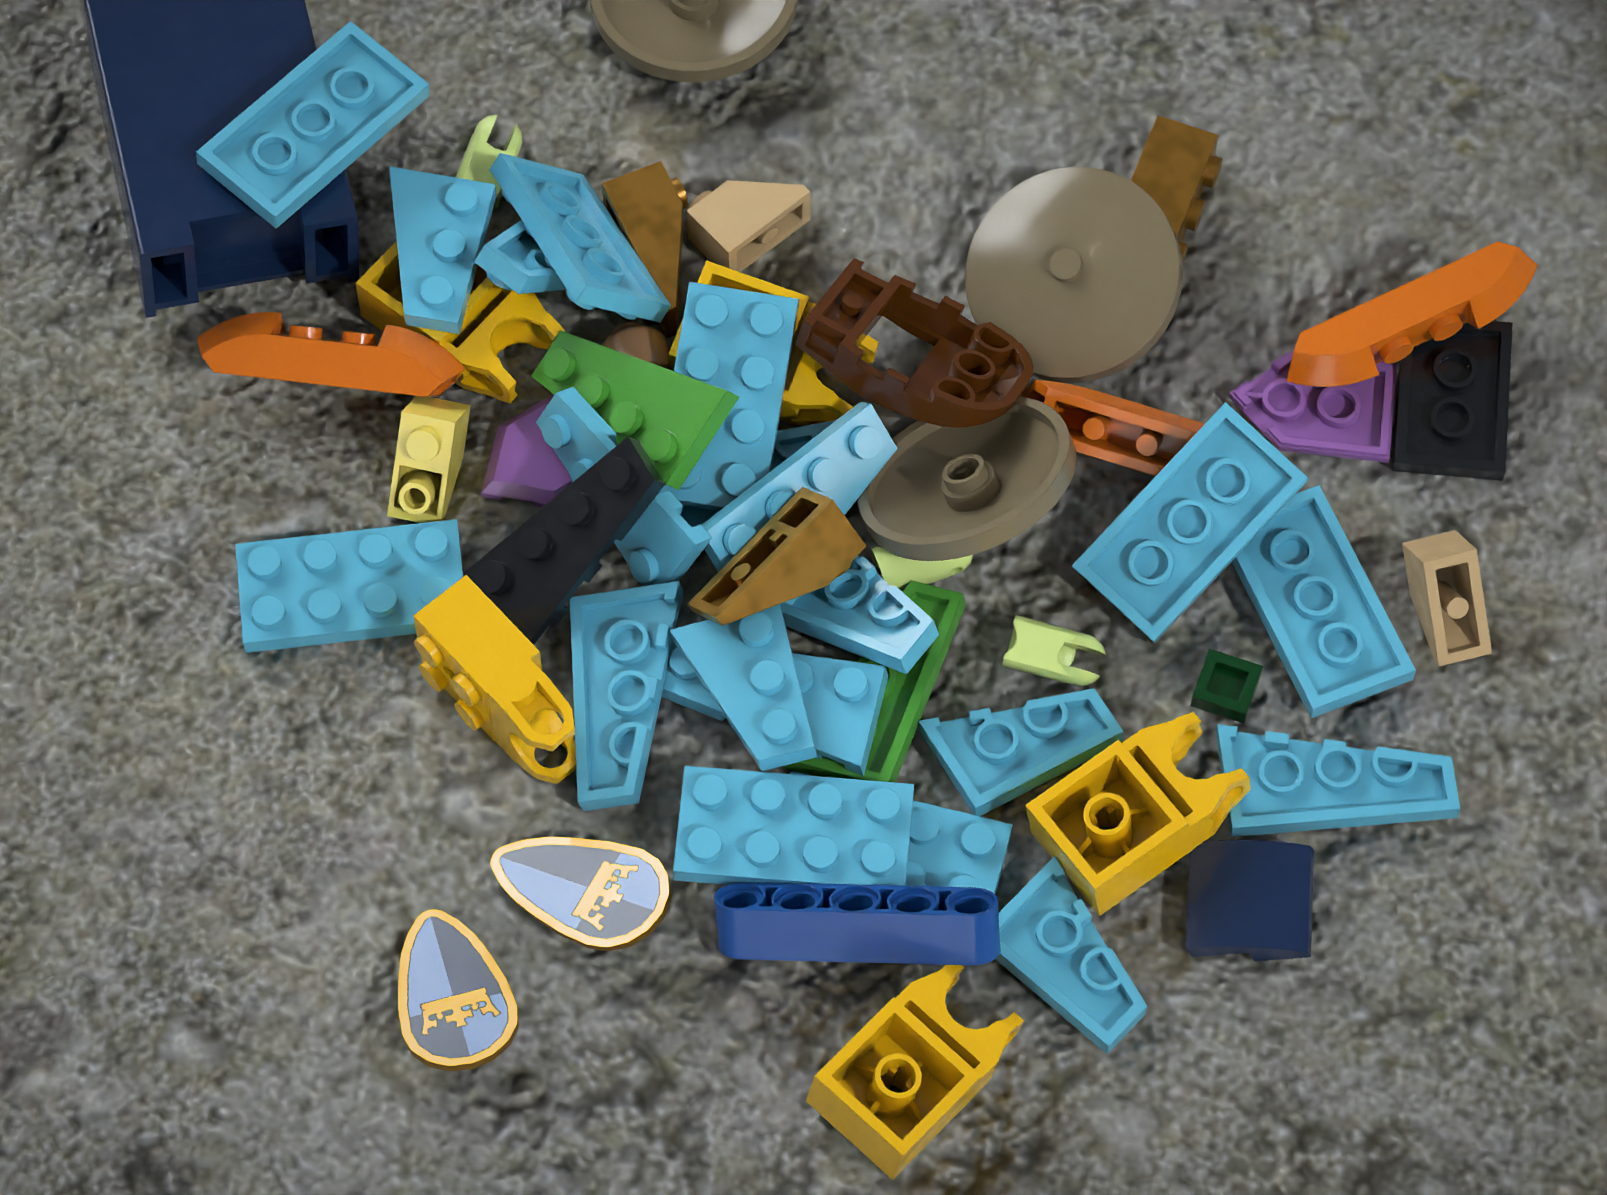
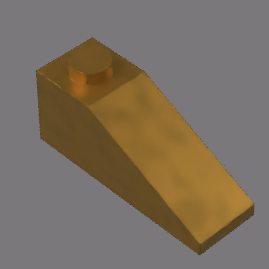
[602,161,688,338]
[687,487,866,626]

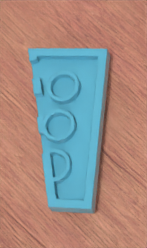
[662,641,888,776]

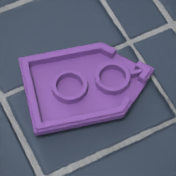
[1229,352,1397,463]
[481,394,617,508]

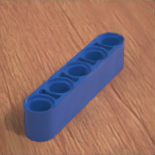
[714,882,1001,965]

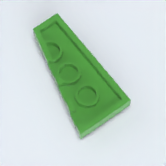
[531,330,739,490]
[784,580,966,783]

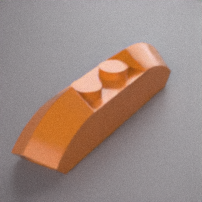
[1287,241,1538,387]
[196,312,465,397]
[1021,380,1205,476]

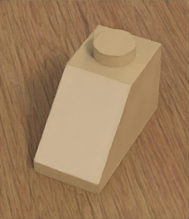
[686,180,811,272]
[1402,530,1492,667]

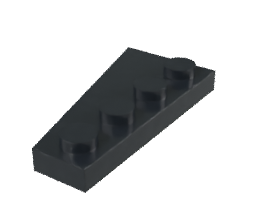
[463,437,665,645]

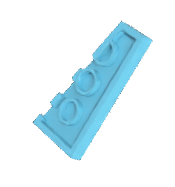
[536,387,713,586]
[702,402,898,572]
[570,581,684,811]
[1215,724,1460,837]

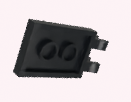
[1392,319,1513,481]

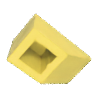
[387,396,471,523]

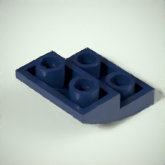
[1186,840,1314,961]

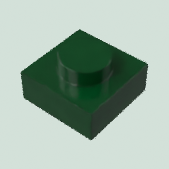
[1190,649,1263,724]

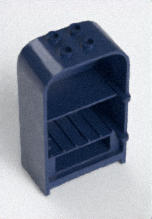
[83,0,359,318]

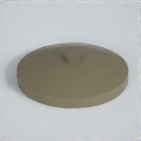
[590,0,799,82]
[965,167,1183,383]
[858,397,1076,561]

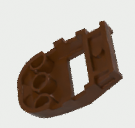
[795,258,1033,428]

